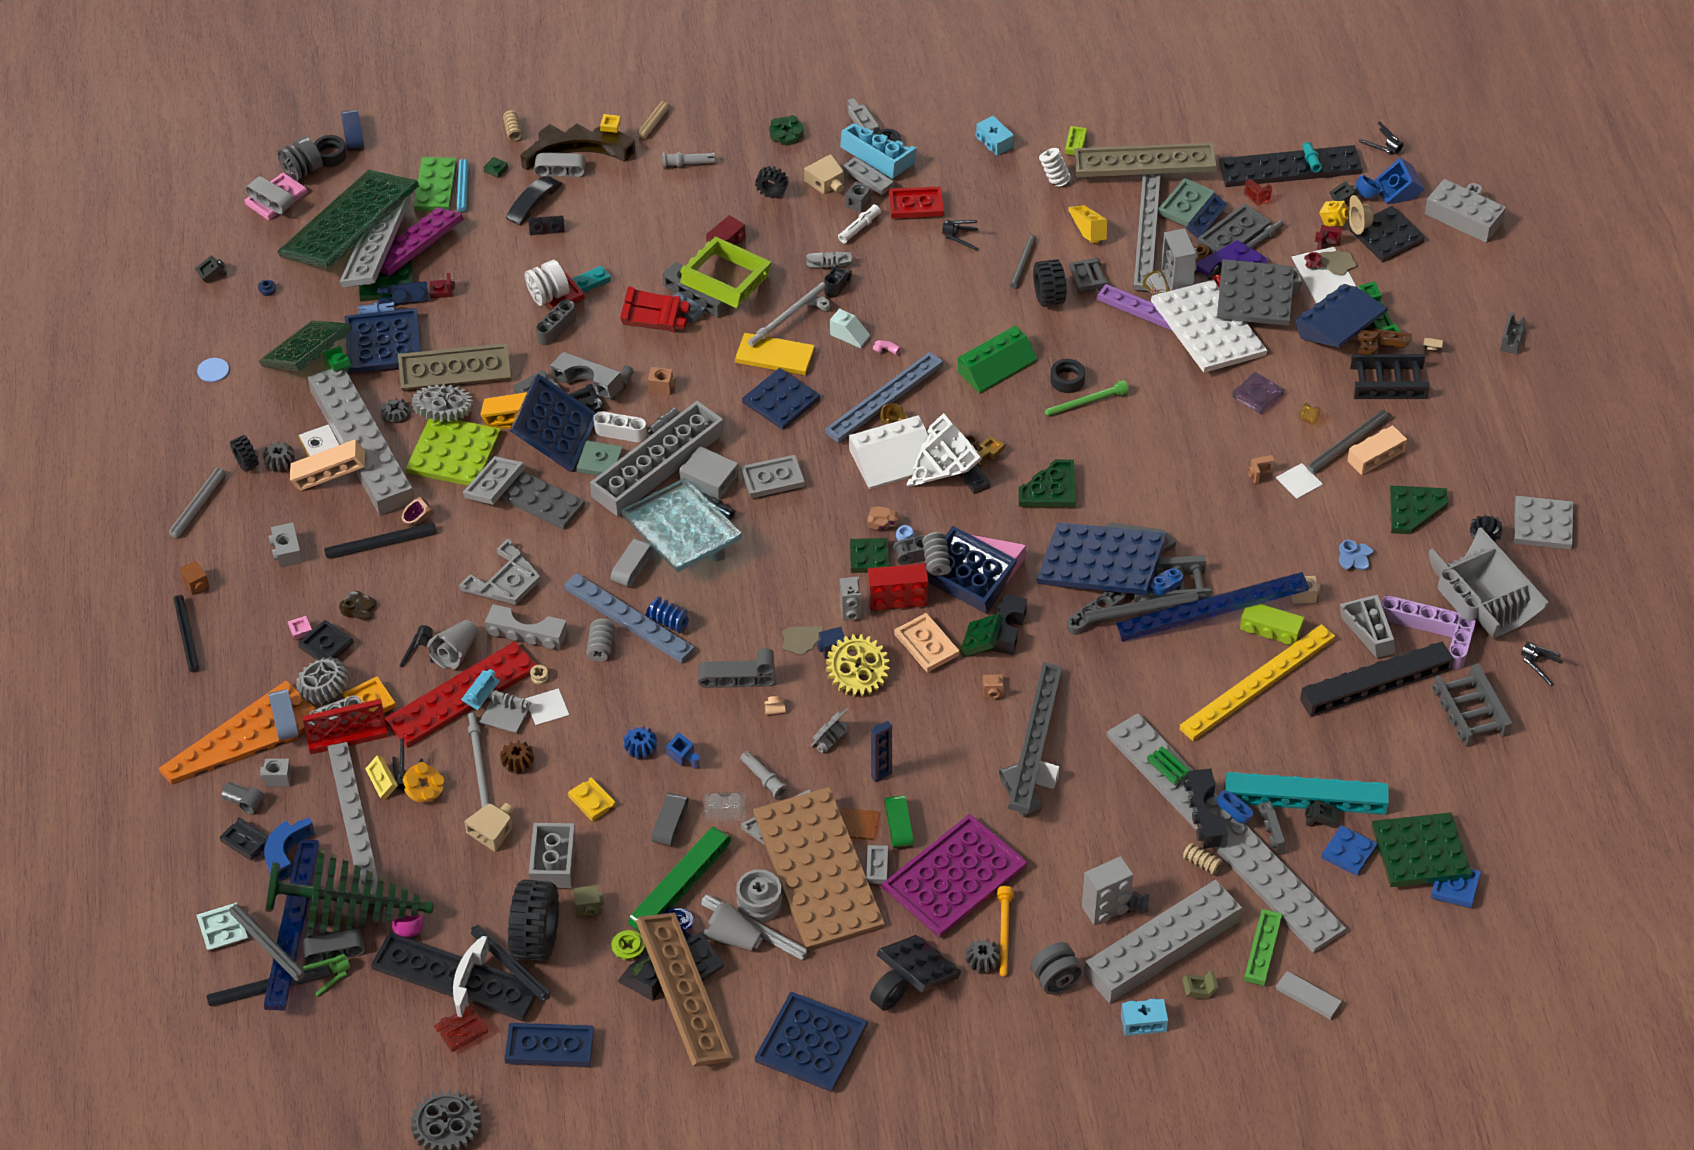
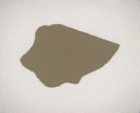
[1319,250,1356,275]
[782,626,823,655]

